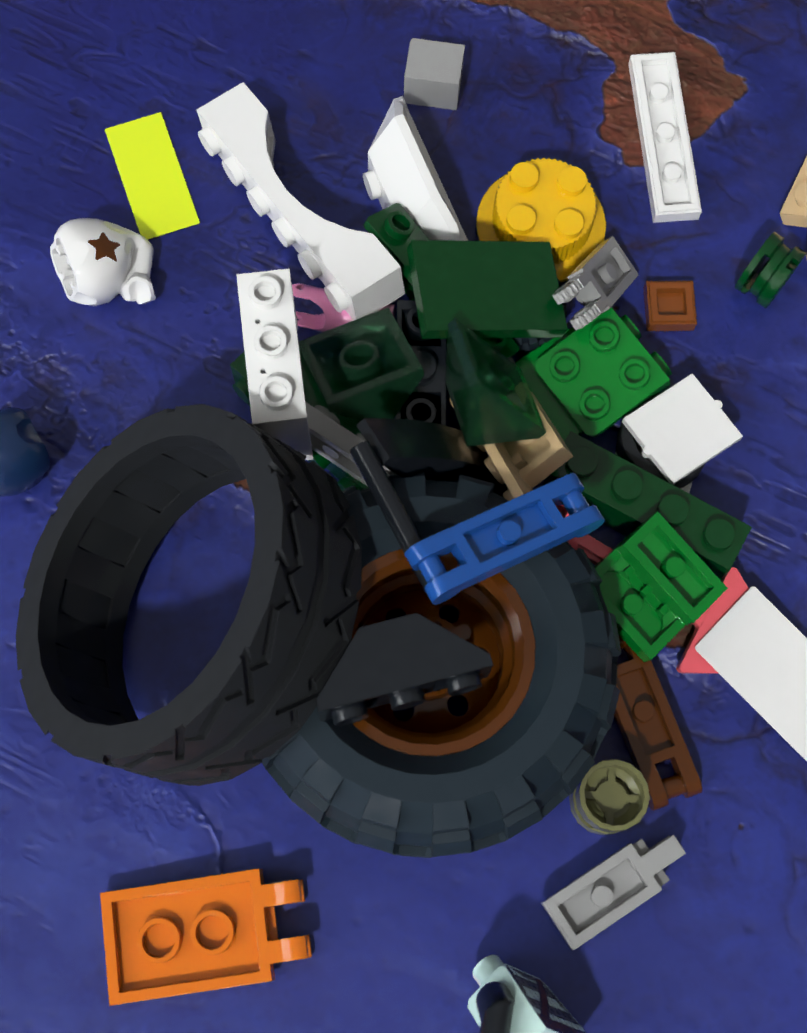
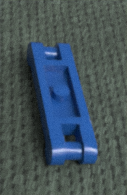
[404,473,605,605]

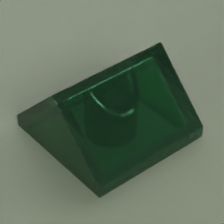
[298,308,425,421]
[445,318,546,446]

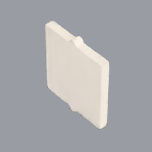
[622,373,743,485]

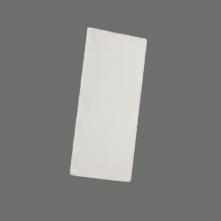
[695,586,807,761]

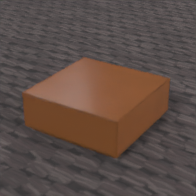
[643,281,697,331]

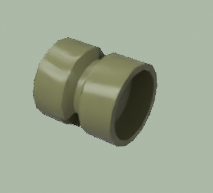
[569,759,650,835]

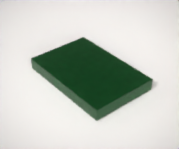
[407,240,568,339]

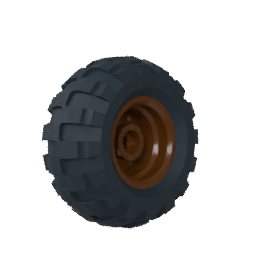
[262,472,621,858]

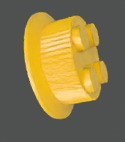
[476,157,606,283]

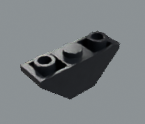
[396,300,446,426]
[316,613,493,726]

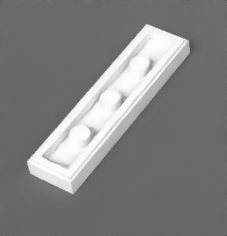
[628,52,702,223]

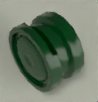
[735,231,806,309]

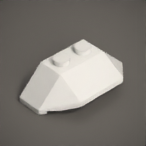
[363,96,468,241]

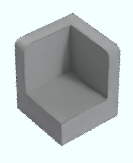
[404,38,465,110]

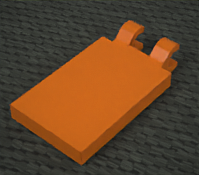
[100,868,312,1006]

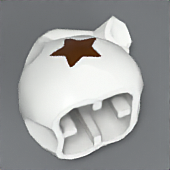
[50,218,156,306]

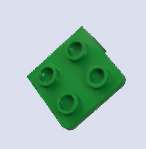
[535,307,672,438]

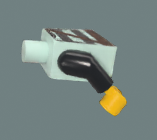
[467,955,586,1033]

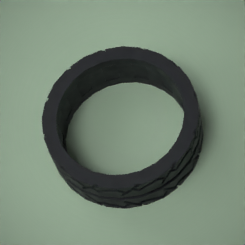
[16,404,362,786]

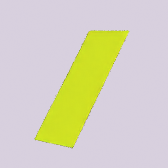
[105,112,200,240]

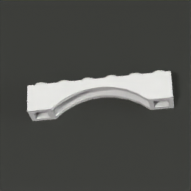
[197,82,405,324]

